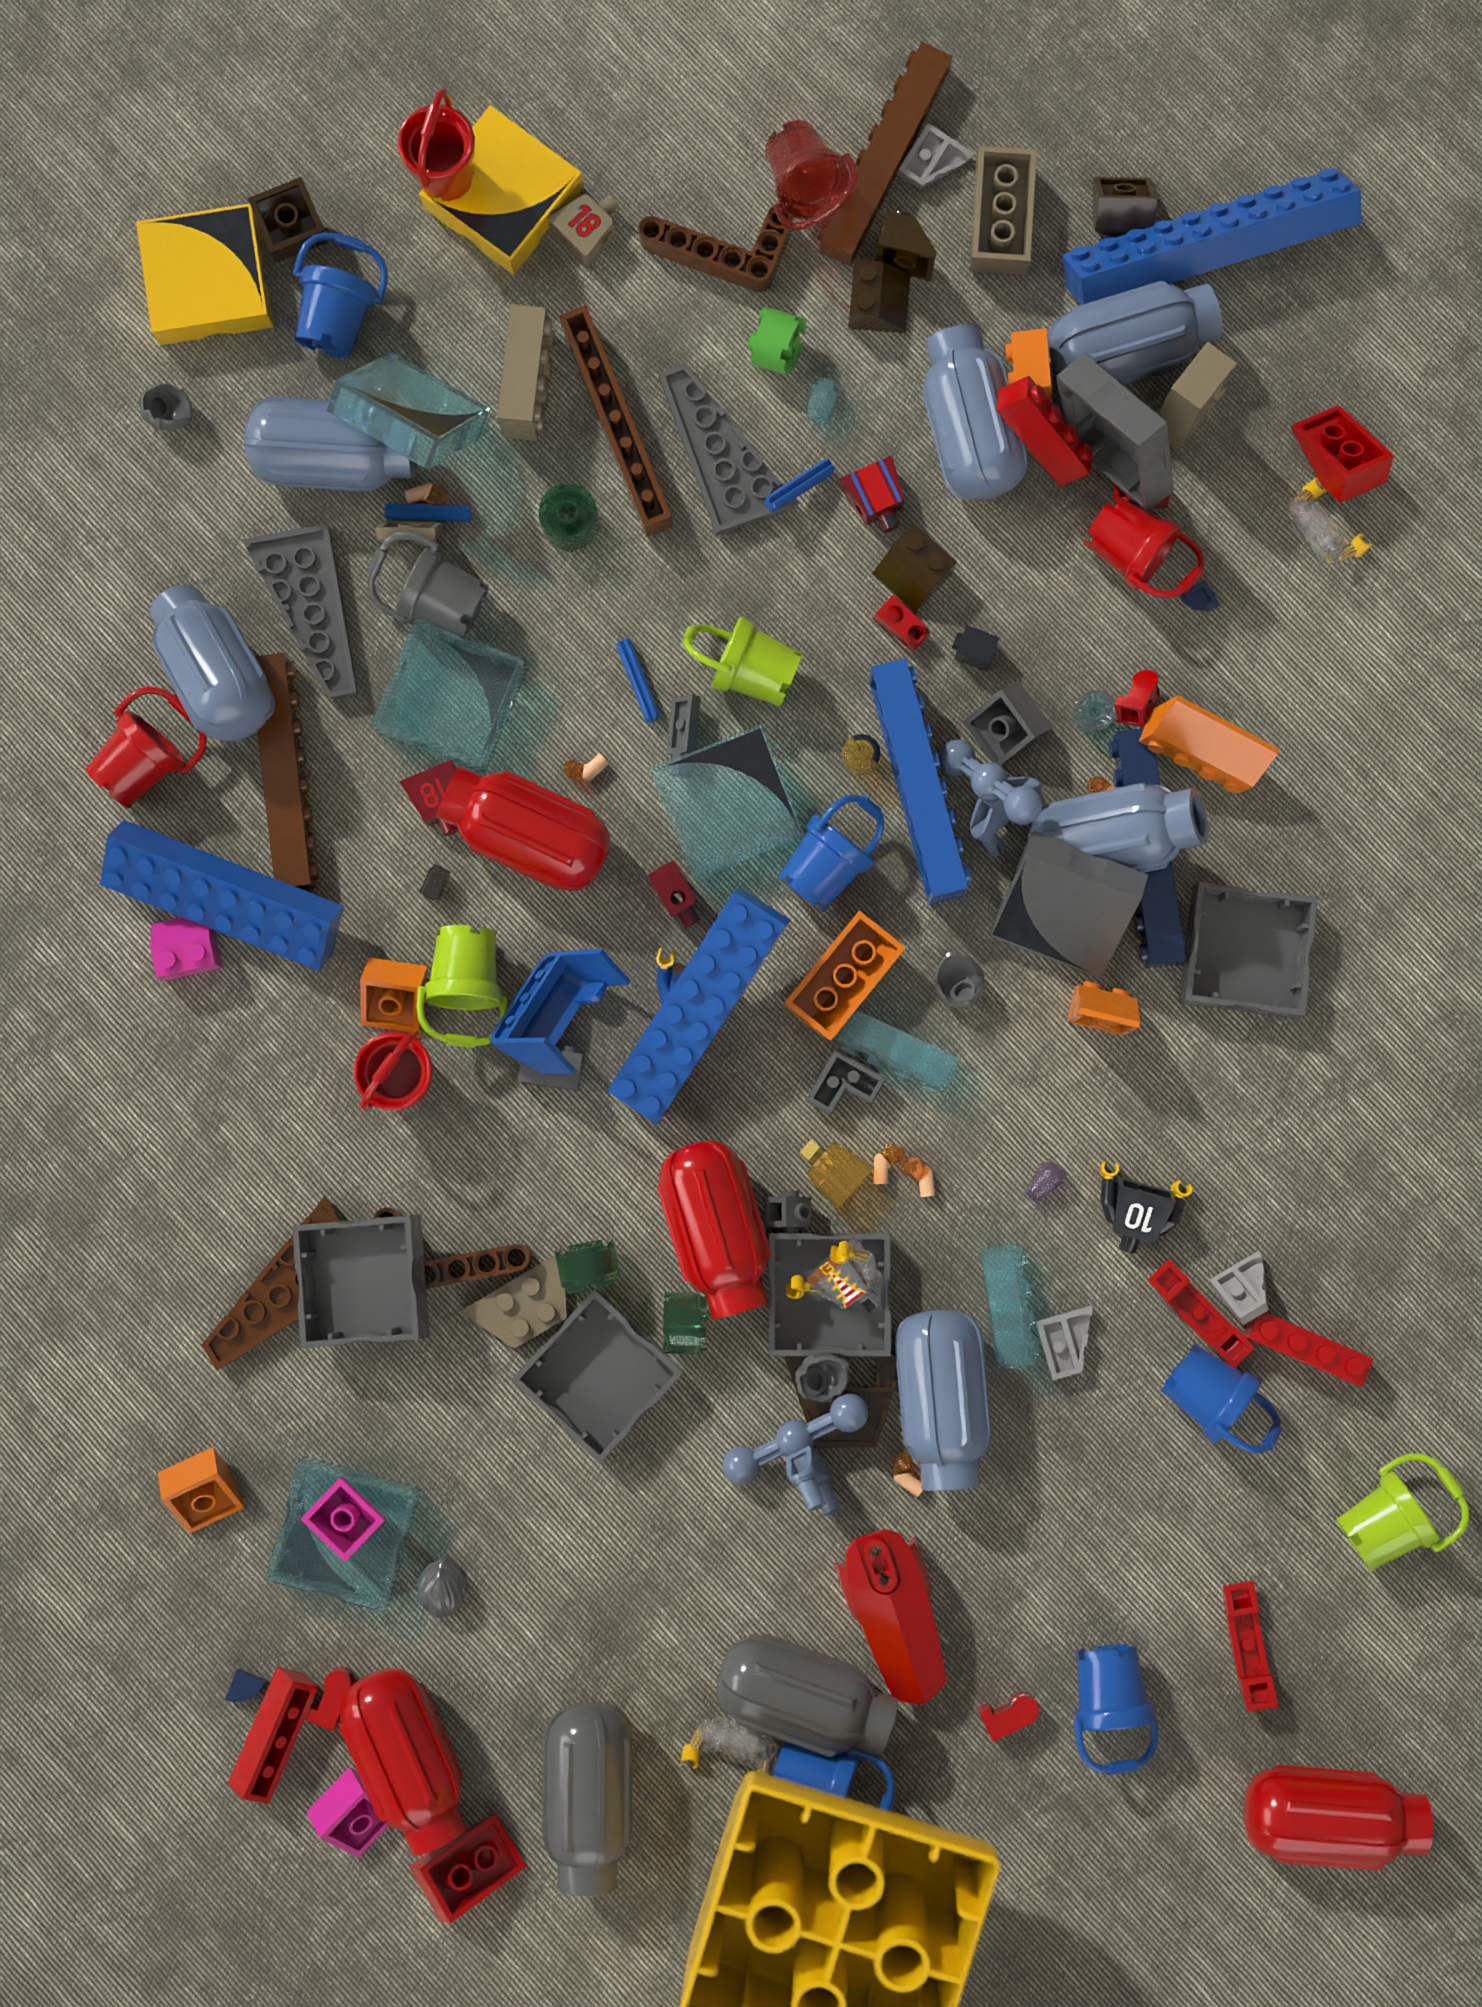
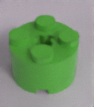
[748,307,807,376]

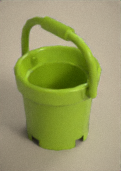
[682,616,802,707]
[416,925,508,1048]
[1336,1453,1469,1572]

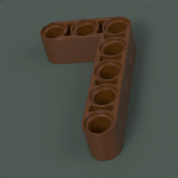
[638,203,793,292]
[373,1207,532,1289]

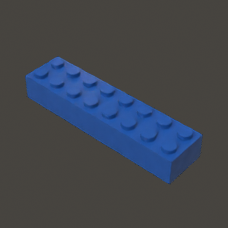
[869,658,971,905]
[100,820,344,971]
[607,887,791,1124]

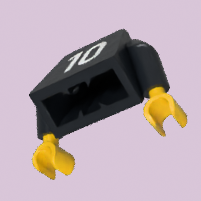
[1100,1161,1193,1253]

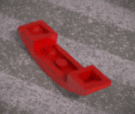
[1147,1259,1256,1368]
[1222,1581,1278,1712]

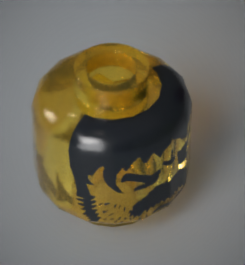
[842,734,881,775]

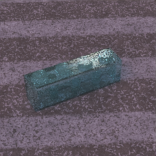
[836,1010,961,1095]
[979,1244,1040,1370]

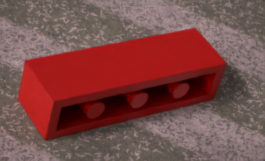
[996,376,1093,487]
[1242,1312,1374,1387]
[228,1667,318,1804]

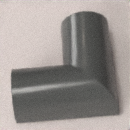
[805,1049,887,1116]

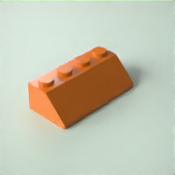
[1139,695,1279,793]
[783,910,906,1041]

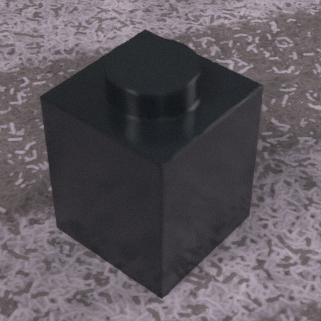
[952,625,1000,672]

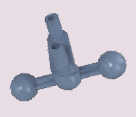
[939,740,1049,856]
[722,1393,868,1516]

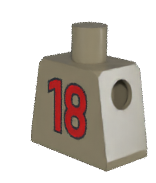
[548,194,620,269]

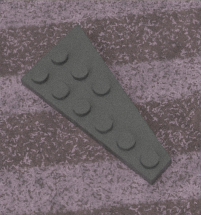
[658,363,799,536]
[241,524,359,700]

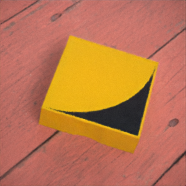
[419,105,584,275]
[136,204,274,345]

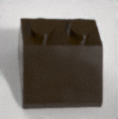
[247,177,328,263]
[1092,177,1157,236]
[876,211,937,282]
[848,259,911,333]
[872,523,957,613]

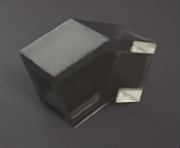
[419,864,451,903]

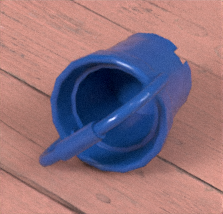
[293,232,388,358]
[778,794,885,912]
[1160,1343,1282,1454]
[1073,1644,1158,1776]
[773,1742,896,1811]

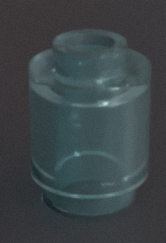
[805,378,840,424]

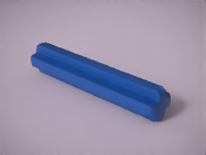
[764,459,835,512]
[385,503,472,522]
[616,639,660,723]

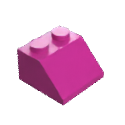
[150,917,223,982]
[301,1476,386,1562]
[306,1767,389,1858]

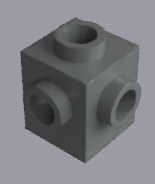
[764,1191,812,1233]

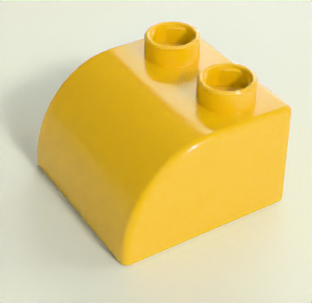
[680,1771,1000,2007]

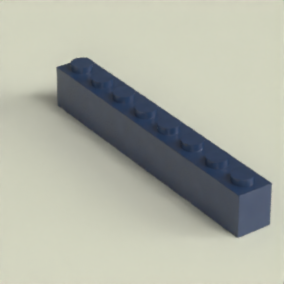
[1109,728,1186,969]

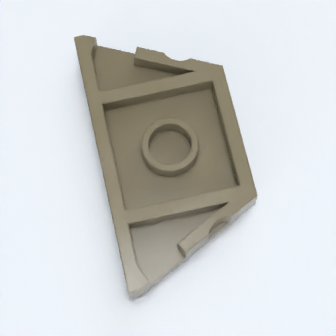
[461,1251,568,1348]

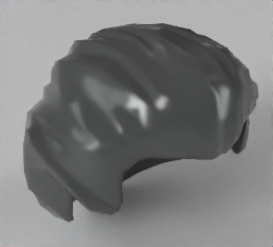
[139,383,193,431]
[934,951,985,1009]
[795,1352,849,1404]
[416,1555,467,1618]

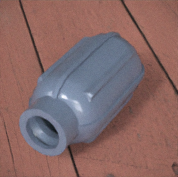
[1048,281,1223,385]
[923,324,1028,501]
[244,397,419,491]
[150,585,275,744]
[1028,783,1208,873]
[895,1309,991,1491]

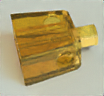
[800,1139,874,1211]

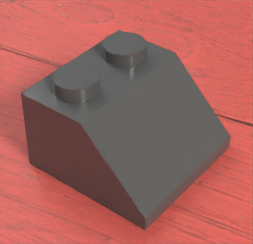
[963,681,1053,766]

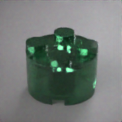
[539,484,600,552]
[554,1239,620,1294]
[663,1292,707,1354]

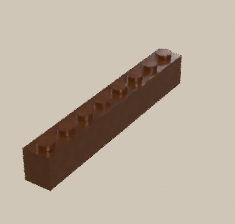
[817,42,953,267]
[559,305,673,538]
[255,652,319,890]

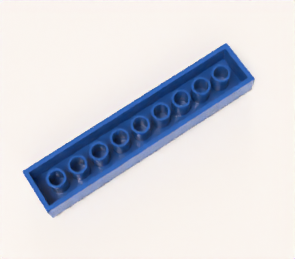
[1062,168,1362,305]

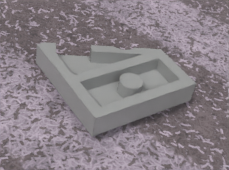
[897,123,974,190]
[1209,1251,1269,1325]
[1034,1305,1093,1381]

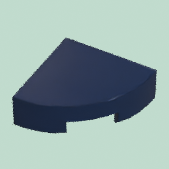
[1178,580,1220,611]
[225,1669,267,1702]

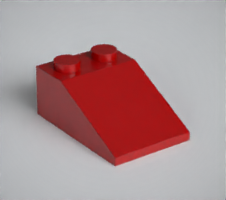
[1291,405,1394,503]
[409,1813,526,1924]

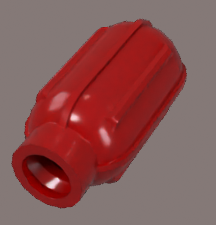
[435,765,611,891]
[657,1140,771,1320]
[339,1667,467,1856]
[1243,1765,1433,1871]

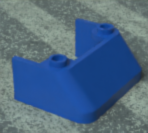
[490,949,631,1074]

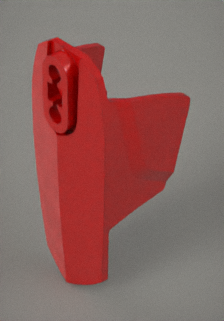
[833,1529,947,1704]

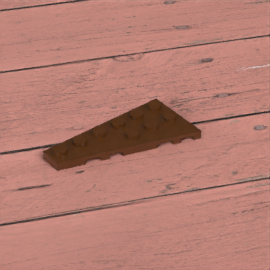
[201,1196,342,1370]

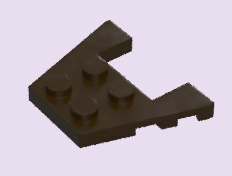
[785,1355,898,1448]

